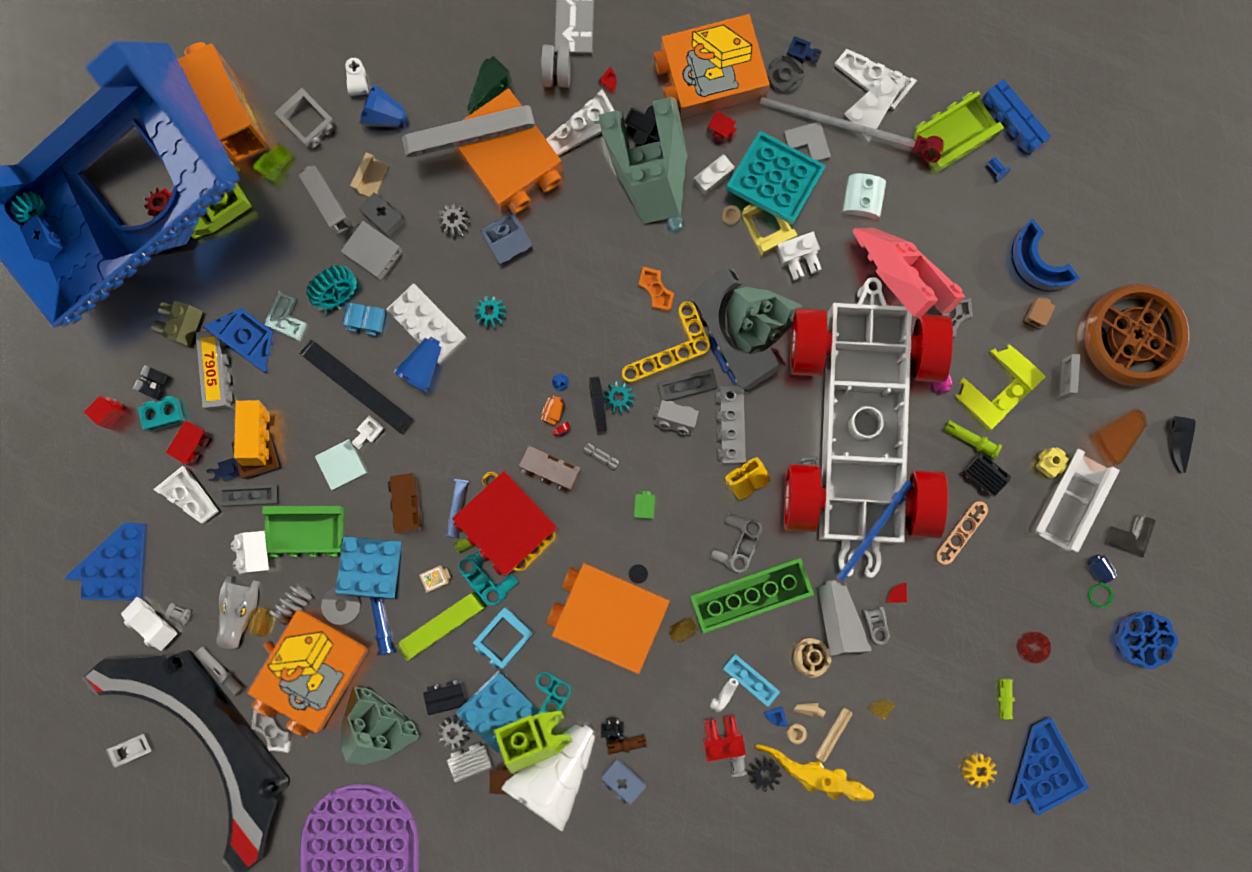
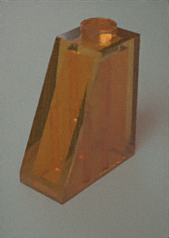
[1093,408,1147,466]

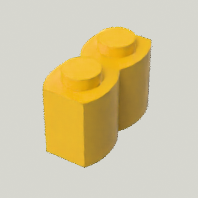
[725,457,771,500]

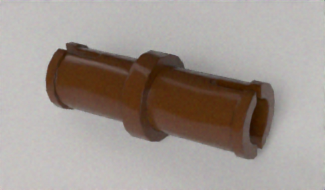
[606,735,647,755]

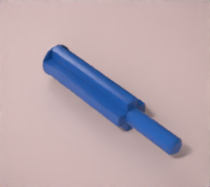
[708,336,738,386]

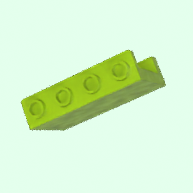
[913,91,1004,172]

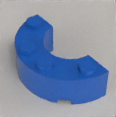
[1013,218,1080,290]

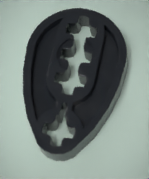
[589,376,607,433]

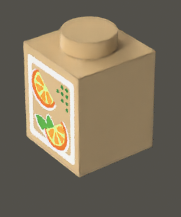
[419,565,451,593]

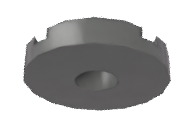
[767,56,804,93]

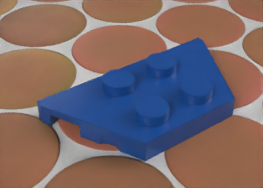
[203,308,273,372]

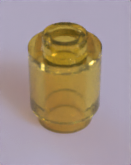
[248,607,272,637]
[669,617,699,643]

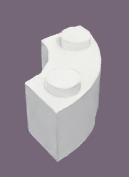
[121,597,177,651]

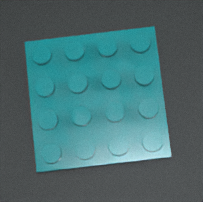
[725,131,826,225]

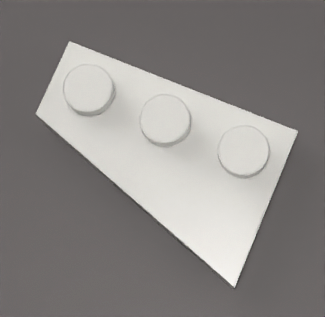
[153,466,219,523]

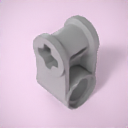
[863,606,890,645]

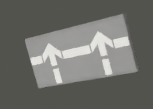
[555,0,594,55]

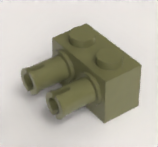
[152,301,203,347]

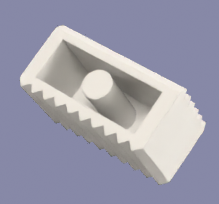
[693,154,734,196]
[447,743,493,782]

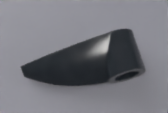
[1171,416,1196,473]

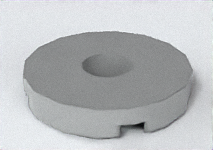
[321,587,361,625]

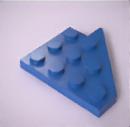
[65,523,145,601]

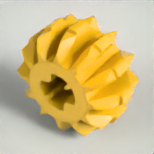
[962,754,997,788]

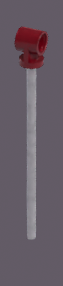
[760,97,944,163]

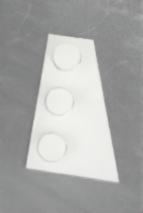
[844,75,900,142]

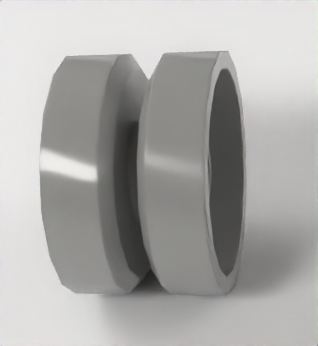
[540,45,570,87]

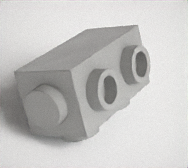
[653,400,699,435]

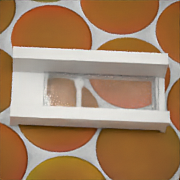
[1035,448,1120,553]

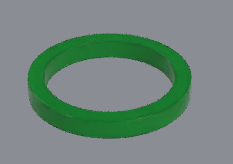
[1088,583,1113,608]

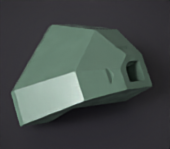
[728,287,803,354]
[341,687,419,765]

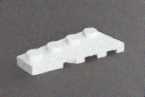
[834,49,917,110]
[546,89,614,156]

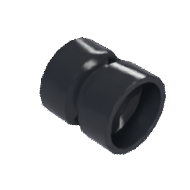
[133,365,168,399]

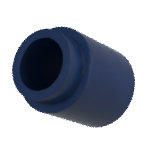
[1089,554,1117,584]

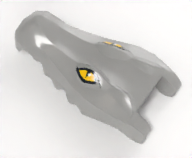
[217,575,260,650]

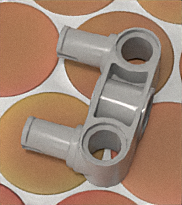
[710,512,763,573]

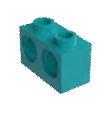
[137,396,185,432]

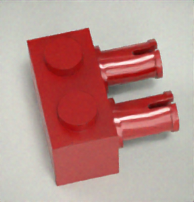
[703,715,746,762]

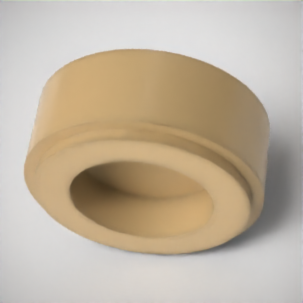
[722,205,741,225]
[787,724,807,744]

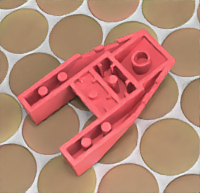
[852,228,965,317]

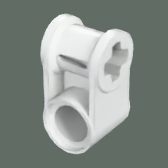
[345,58,368,96]

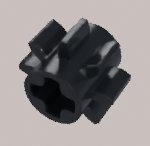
[601,718,624,743]

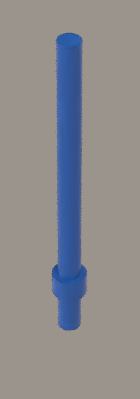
[837,480,913,581]

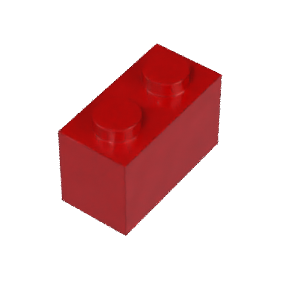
[84,395,126,429]
[165,420,210,466]

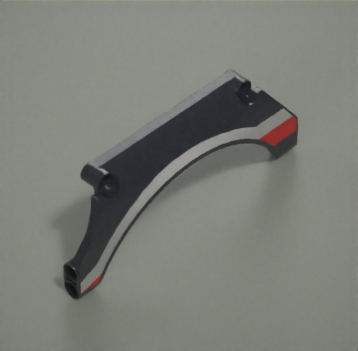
[81,651,288,872]

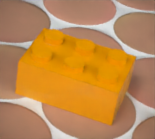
[234,400,270,466]

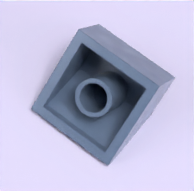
[480,212,533,264]

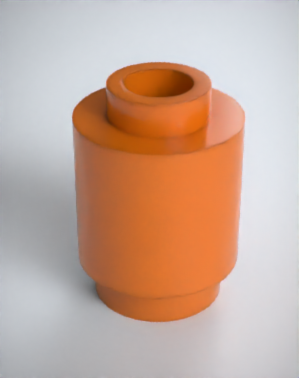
[541,395,566,425]

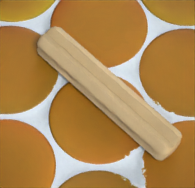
[816,708,852,762]

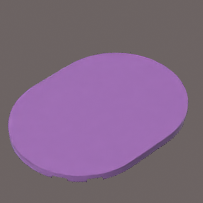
[300,784,419,872]

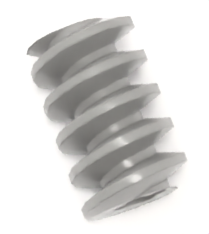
[269,583,312,626]

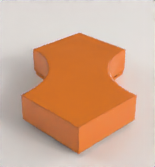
[638,266,675,313]

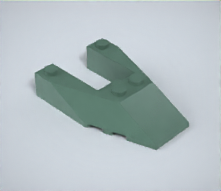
[598,97,688,224]

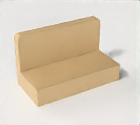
[350,152,389,198]

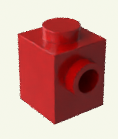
[707,111,737,143]

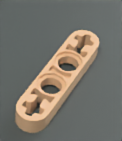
[935,501,988,565]

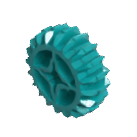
[306,264,357,311]

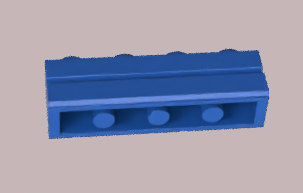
[983,79,1052,154]

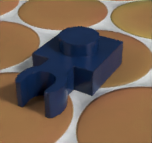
[786,36,822,63]
[206,458,240,482]

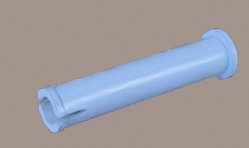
[446,479,469,538]

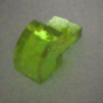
[253,143,293,180]

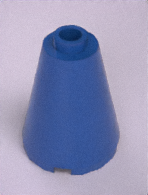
[394,336,442,392]

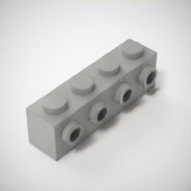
[716,386,746,465]

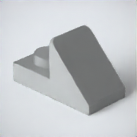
[106,734,151,768]

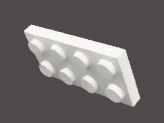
[386,283,466,364]

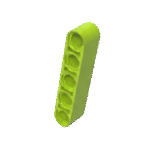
[396,591,485,661]

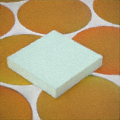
[315,439,367,491]

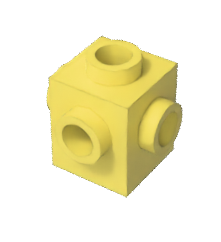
[1035,447,1069,479]

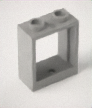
[274,88,336,150]

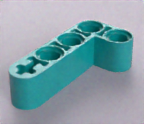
[522,672,571,744]

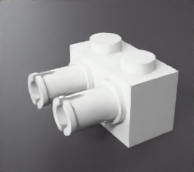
[776,231,823,281]
[231,531,269,574]

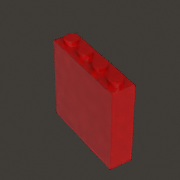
[452,471,558,576]

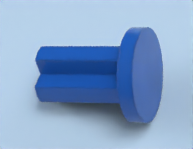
[987,157,1011,181]
[552,374,569,391]

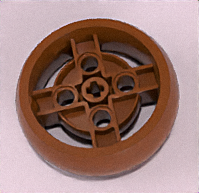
[1084,284,1190,386]

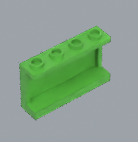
[262,506,344,557]

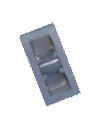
[601,759,646,805]

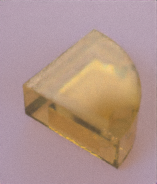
[868,701,895,720]

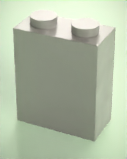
[341,221,402,281]

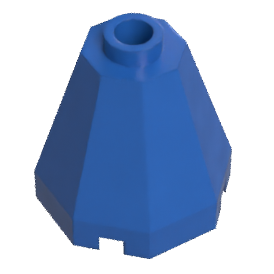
[359,85,407,127]

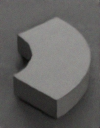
[942,298,973,338]

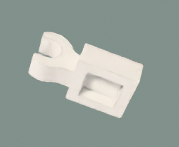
[352,415,384,450]

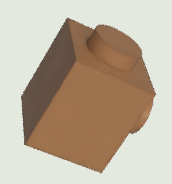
[1024,297,1055,329]

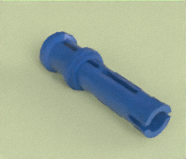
[370,598,395,656]

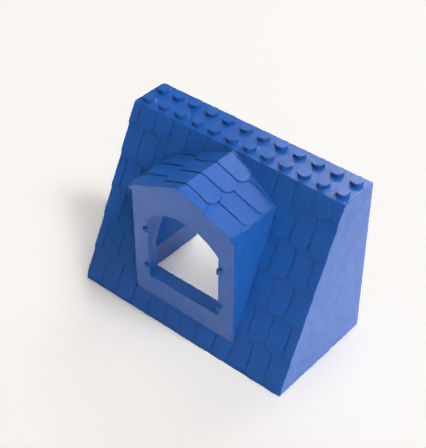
[0,41,240,328]

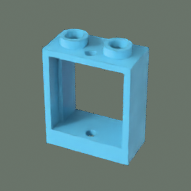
[473,607,534,669]

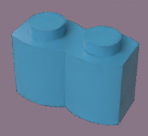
[342,302,386,336]

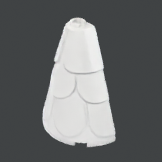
[501,724,595,831]

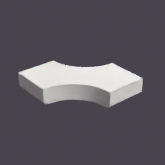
[251,709,291,753]

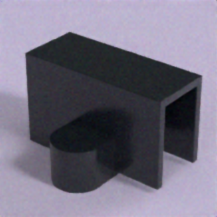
[624,106,660,145]

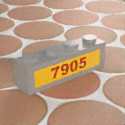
[196,331,232,410]

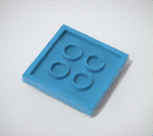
[335,537,402,600]
[456,671,539,753]

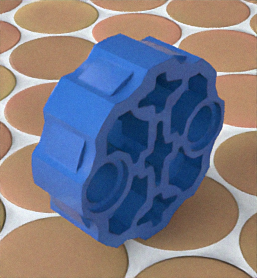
[1115,611,1178,669]

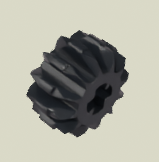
[748,757,782,792]

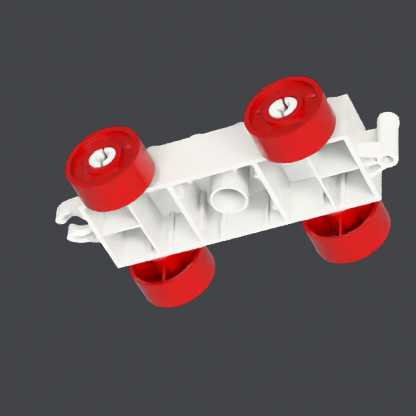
[784,277,953,578]

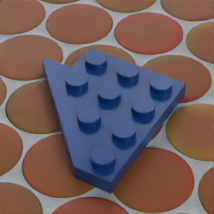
[1011,717,1089,816]

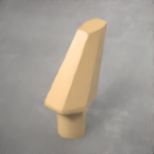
[793,703,826,718]

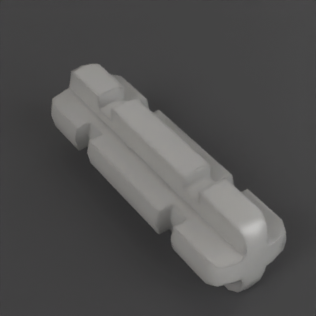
[583,443,619,470]

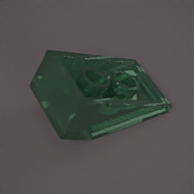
[467,56,512,115]

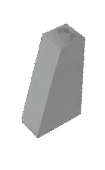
[299,165,352,236]
[818,580,872,656]

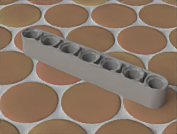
[402,105,535,158]

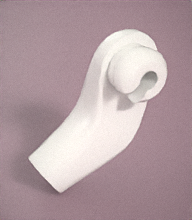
[710,678,738,712]

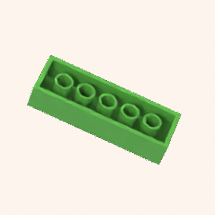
[689,558,814,634]

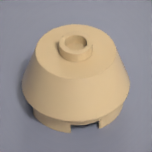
[793,638,831,677]

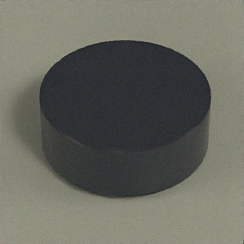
[629,564,648,584]

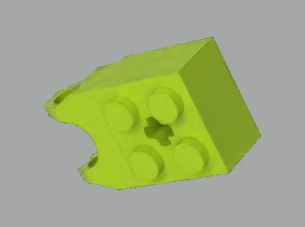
[191,183,252,239]
[494,710,573,773]

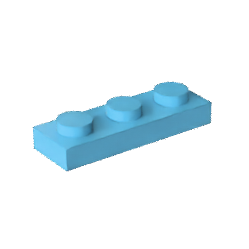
[723,654,780,707]

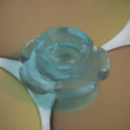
[667,216,685,230]

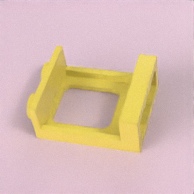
[741,204,797,256]

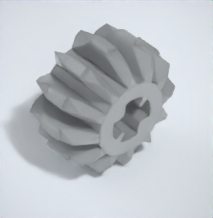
[437,203,470,237]
[437,716,470,750]

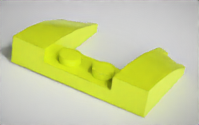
[955,344,1046,431]

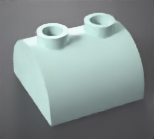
[842,174,886,220]

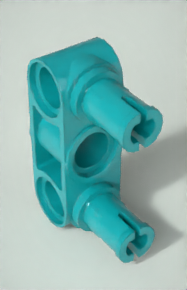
[458,550,519,606]

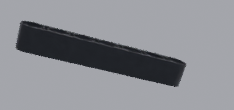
[299,338,413,433]

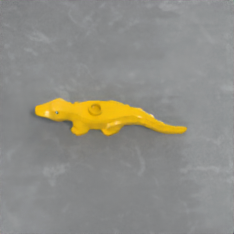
[754,744,874,801]

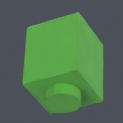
[634,491,655,519]

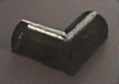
[1105,515,1156,558]

